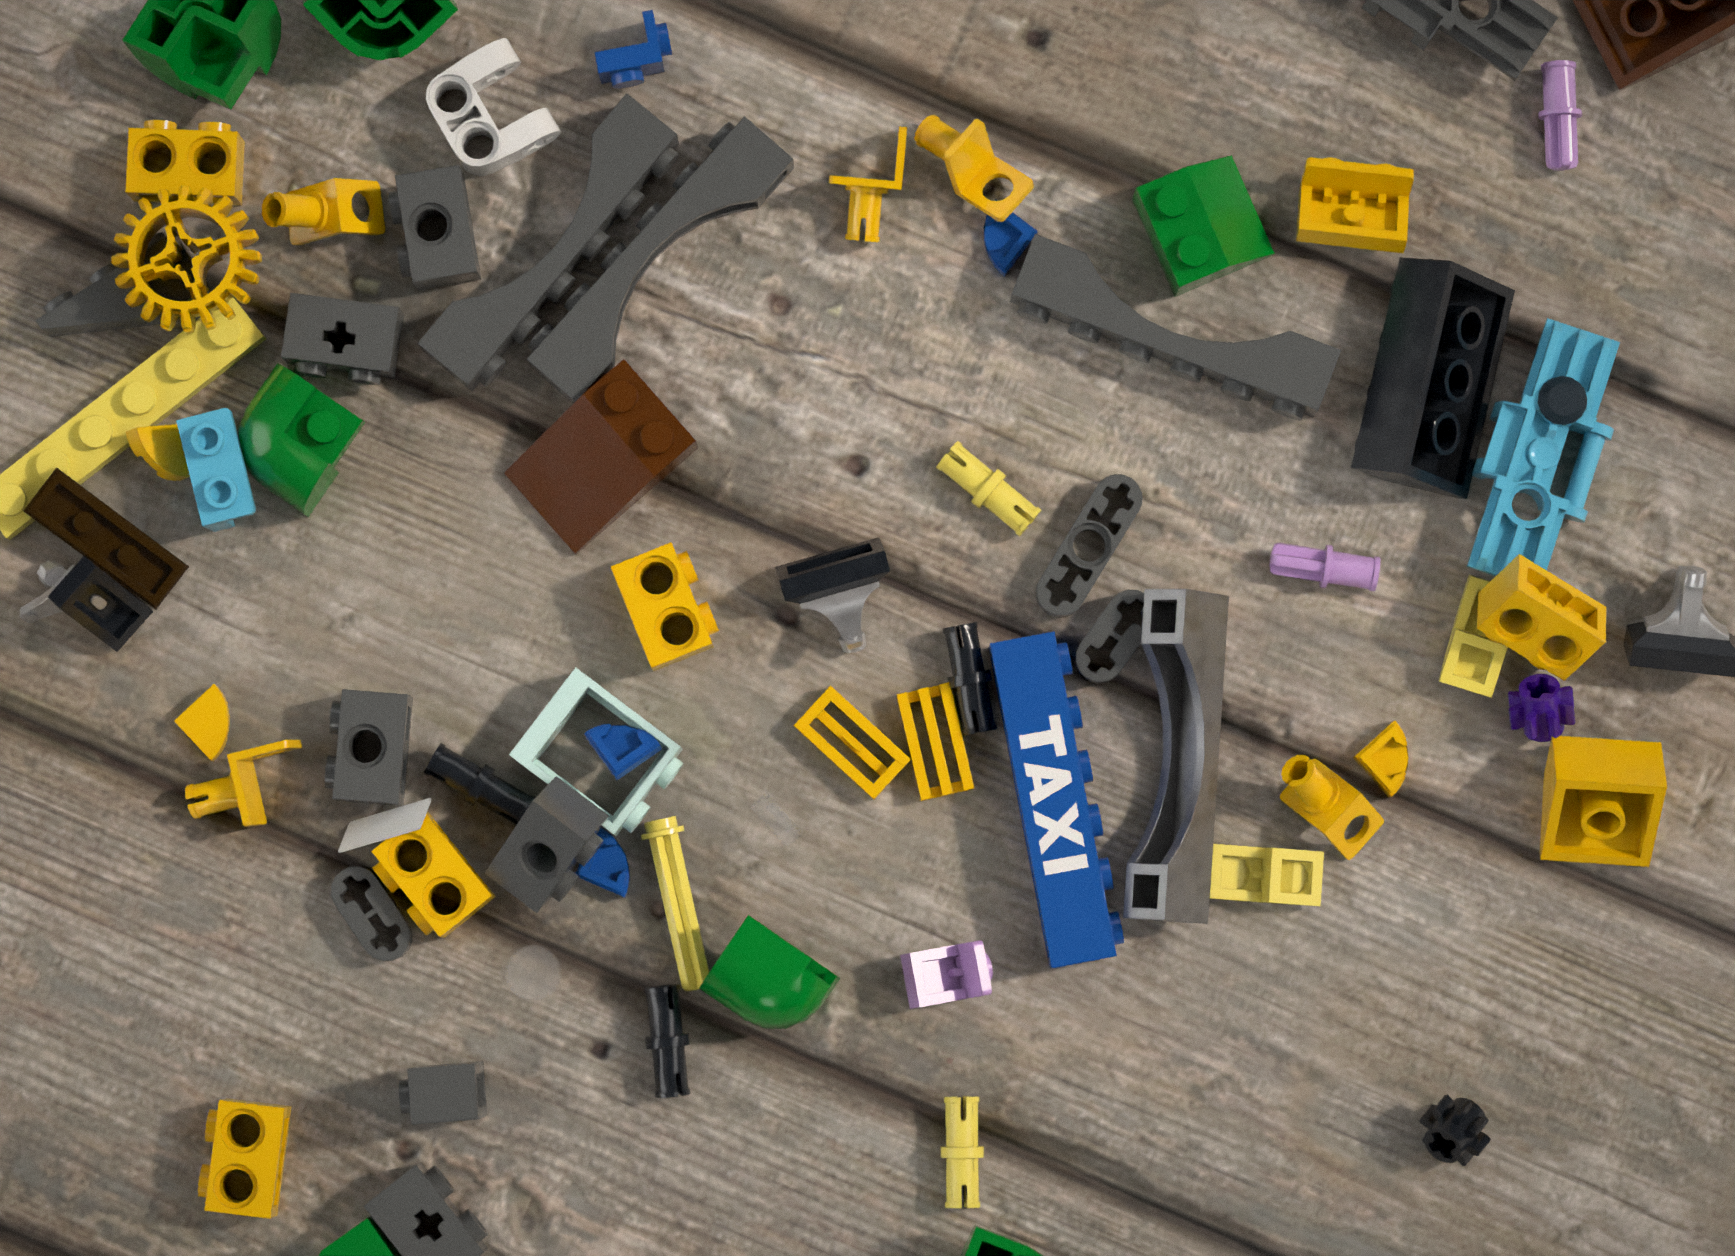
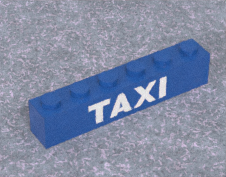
[988,631,1124,968]

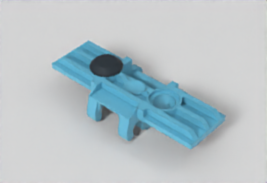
[1467,318,1620,576]

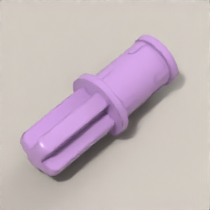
[1538,60,1582,171]
[1269,543,1381,592]

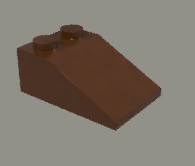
[1573,0,1735,90]
[504,359,698,555]

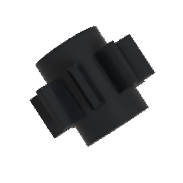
[1419,1094,1491,1166]

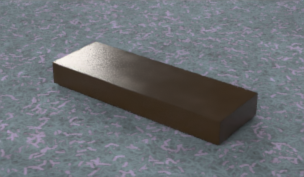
[23,467,189,610]

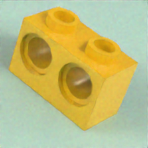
[125,120,245,205]
[610,542,719,672]
[1477,554,1606,681]
[371,811,496,938]
[198,1098,292,1219]

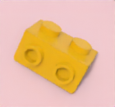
[1296,157,1414,254]

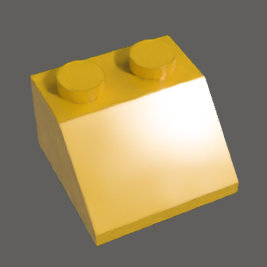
[1540,736,1667,867]

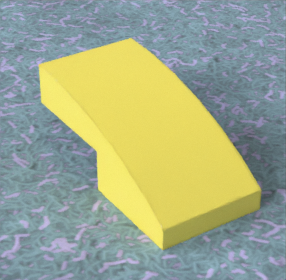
[1438,574,1508,698]
[1210,844,1324,906]

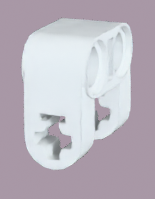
[426,38,561,176]

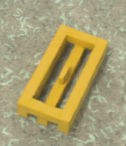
[896,682,974,801]
[794,685,911,800]

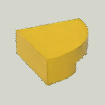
[125,424,190,481]
[174,684,230,762]
[1353,720,1408,798]

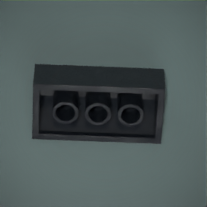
[1351,257,1515,499]

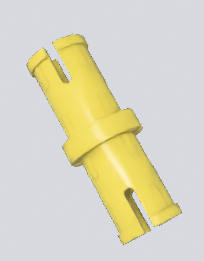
[936,441,1042,537]
[940,1096,984,1208]

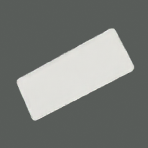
[338,798,432,853]

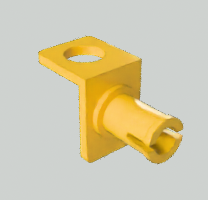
[914,115,1034,222]
[829,126,907,242]
[262,178,385,245]
[185,740,303,827]
[1280,755,1384,860]

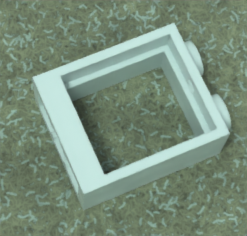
[509,667,684,836]

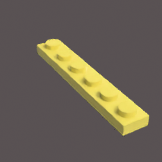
[0,297,266,540]

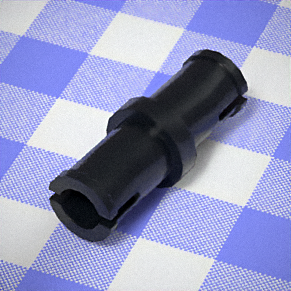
[943,622,997,736]
[424,743,536,826]
[644,984,691,1098]

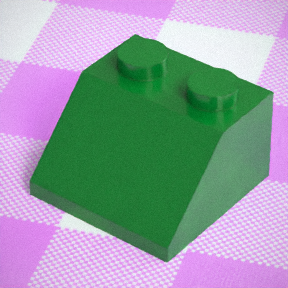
[1132,155,1275,297]

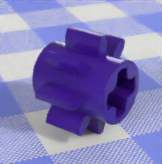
[1508,674,1575,742]

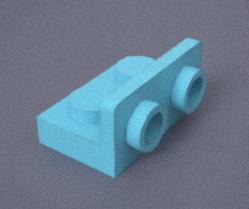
[176,408,256,532]

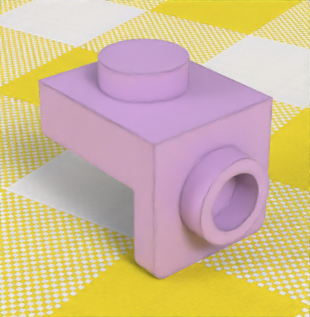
[900,940,993,1009]

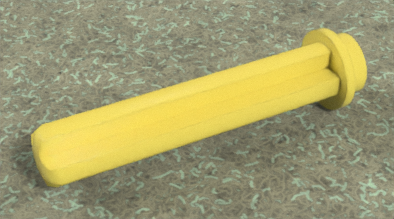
[641,816,709,991]

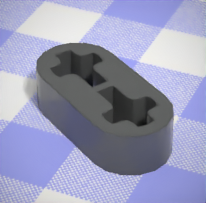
[1075,589,1144,684]
[331,867,413,961]

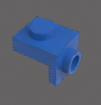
[594,10,672,89]

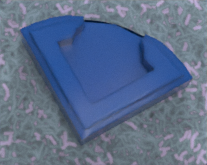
[983,199,1038,277]
[584,724,662,781]
[576,828,630,898]

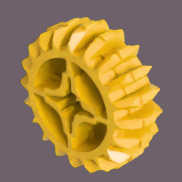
[111,184,262,334]

